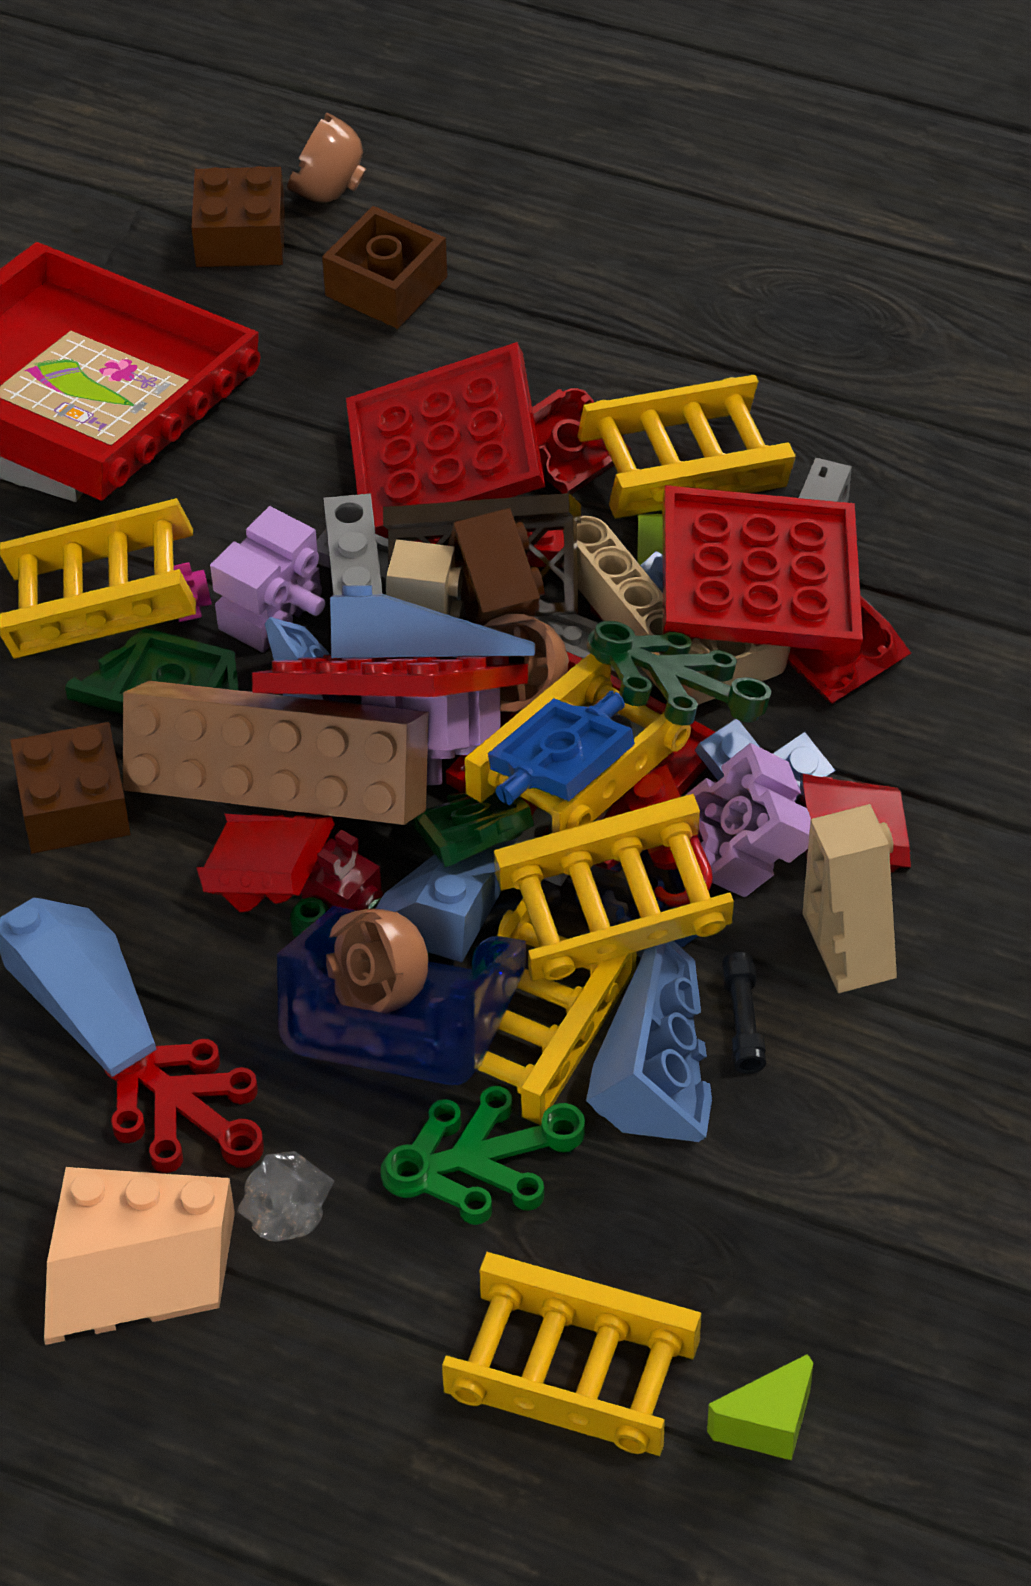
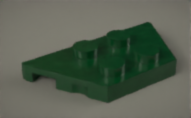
[65,628,238,714]
[410,791,535,867]

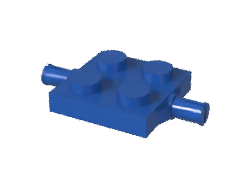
[488,691,635,805]

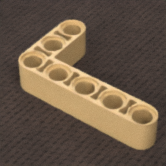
[561,516,791,704]

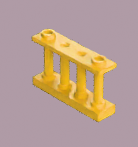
[577,374,796,519]
[0,498,196,659]
[465,653,691,833]
[494,794,734,982]
[423,898,637,1125]
[442,1252,701,1456]

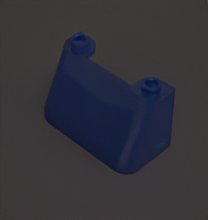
[277,906,526,1085]

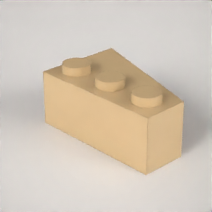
[386,539,464,619]
[803,804,897,993]

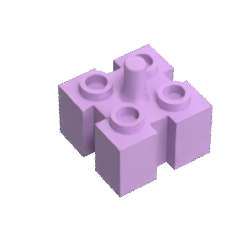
[210,506,325,653]
[361,688,500,785]
[685,743,811,898]

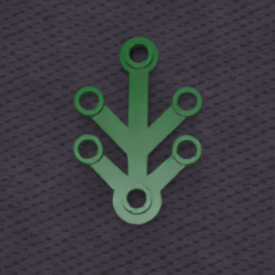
[381,1086,585,1225]

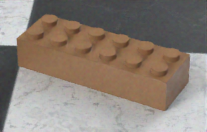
[123,681,429,825]

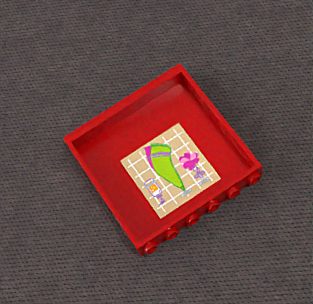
[0,242,260,501]

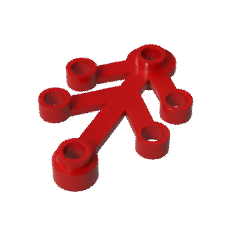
[103,1039,264,1173]

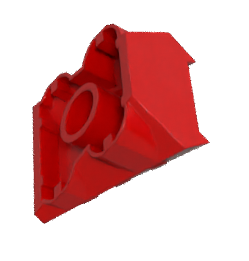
[532,388,632,494]
[787,595,911,703]
[800,774,911,873]
[196,813,334,912]

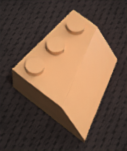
[44,1167,235,1345]

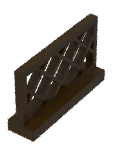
[383,493,581,621]

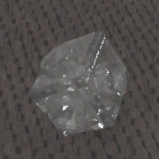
[237,1151,334,1242]

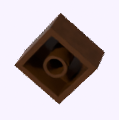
[191,166,285,267]
[322,206,447,329]
[449,508,544,626]
[10,722,131,854]

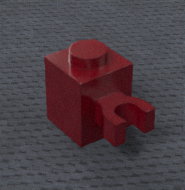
[302,829,383,922]

